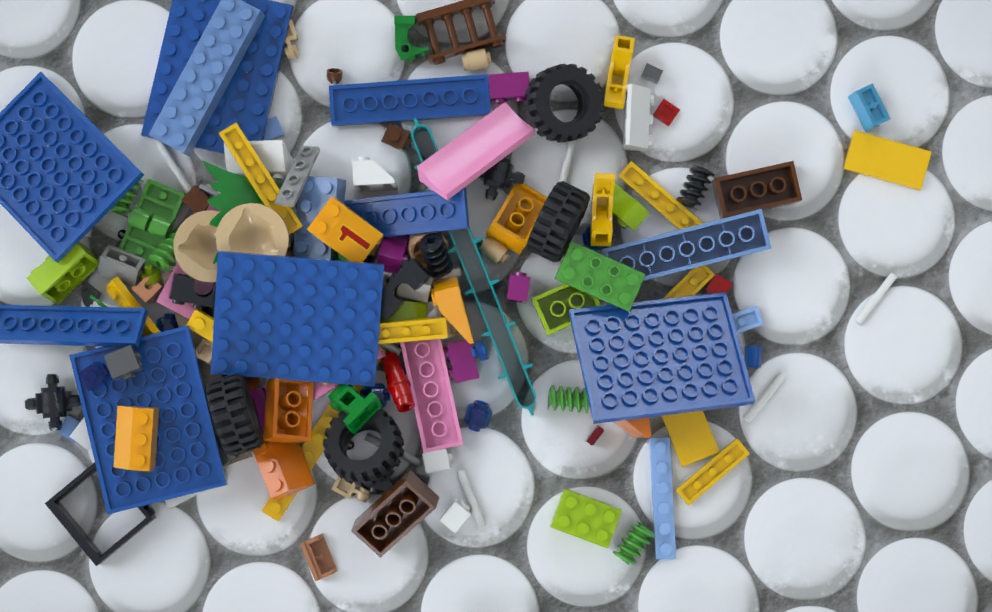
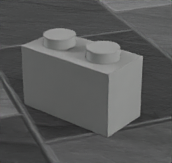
[97,245,146,287]

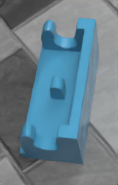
[848,83,891,132]

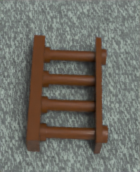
[416,0,506,65]

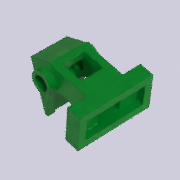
[394,16,429,63]
[327,384,383,434]

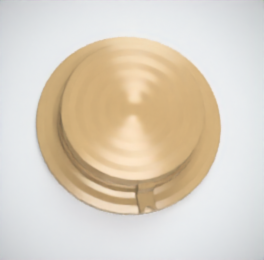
[216,203,289,256]
[173,210,220,282]

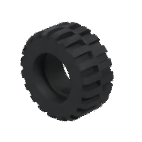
[524,64,605,143]
[527,181,590,262]
[206,373,264,456]
[323,409,404,486]

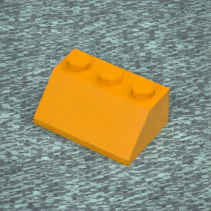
[114,405,159,471]

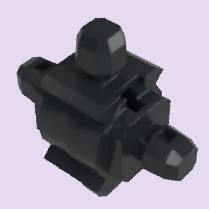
[479,155,525,201]
[25,374,81,431]

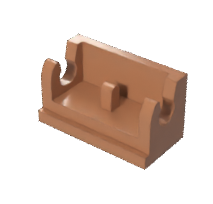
[131,277,165,304]
[300,533,338,581]

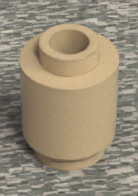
[461,48,492,72]
[479,237,509,265]

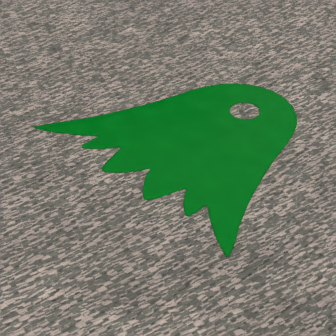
[202,161,294,264]

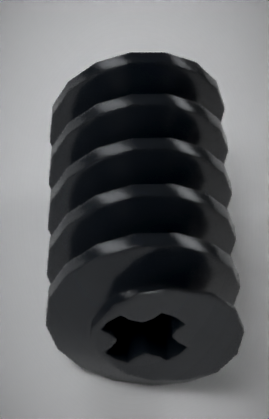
[676,165,715,210]
[419,233,453,279]

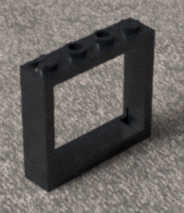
[45,462,157,566]

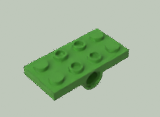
[119,179,186,268]
[554,241,645,312]

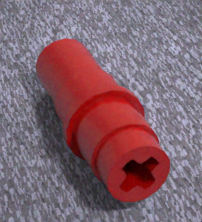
[380,352,415,413]

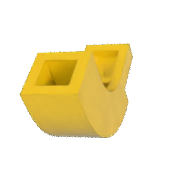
[603,35,635,109]
[590,173,615,247]

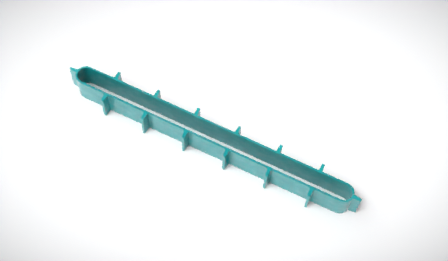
[411,117,536,416]

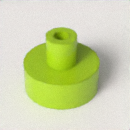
[141,264,163,285]

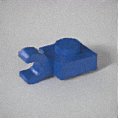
[471,340,489,362]

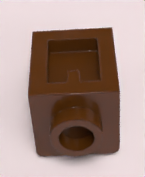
[381,123,412,152]

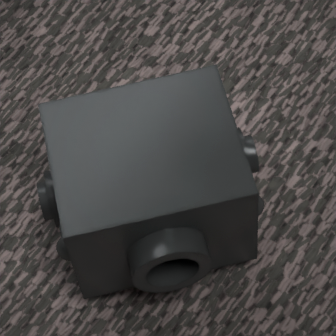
[104,345,144,381]

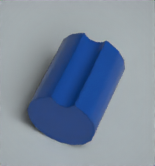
[744,346,762,368]

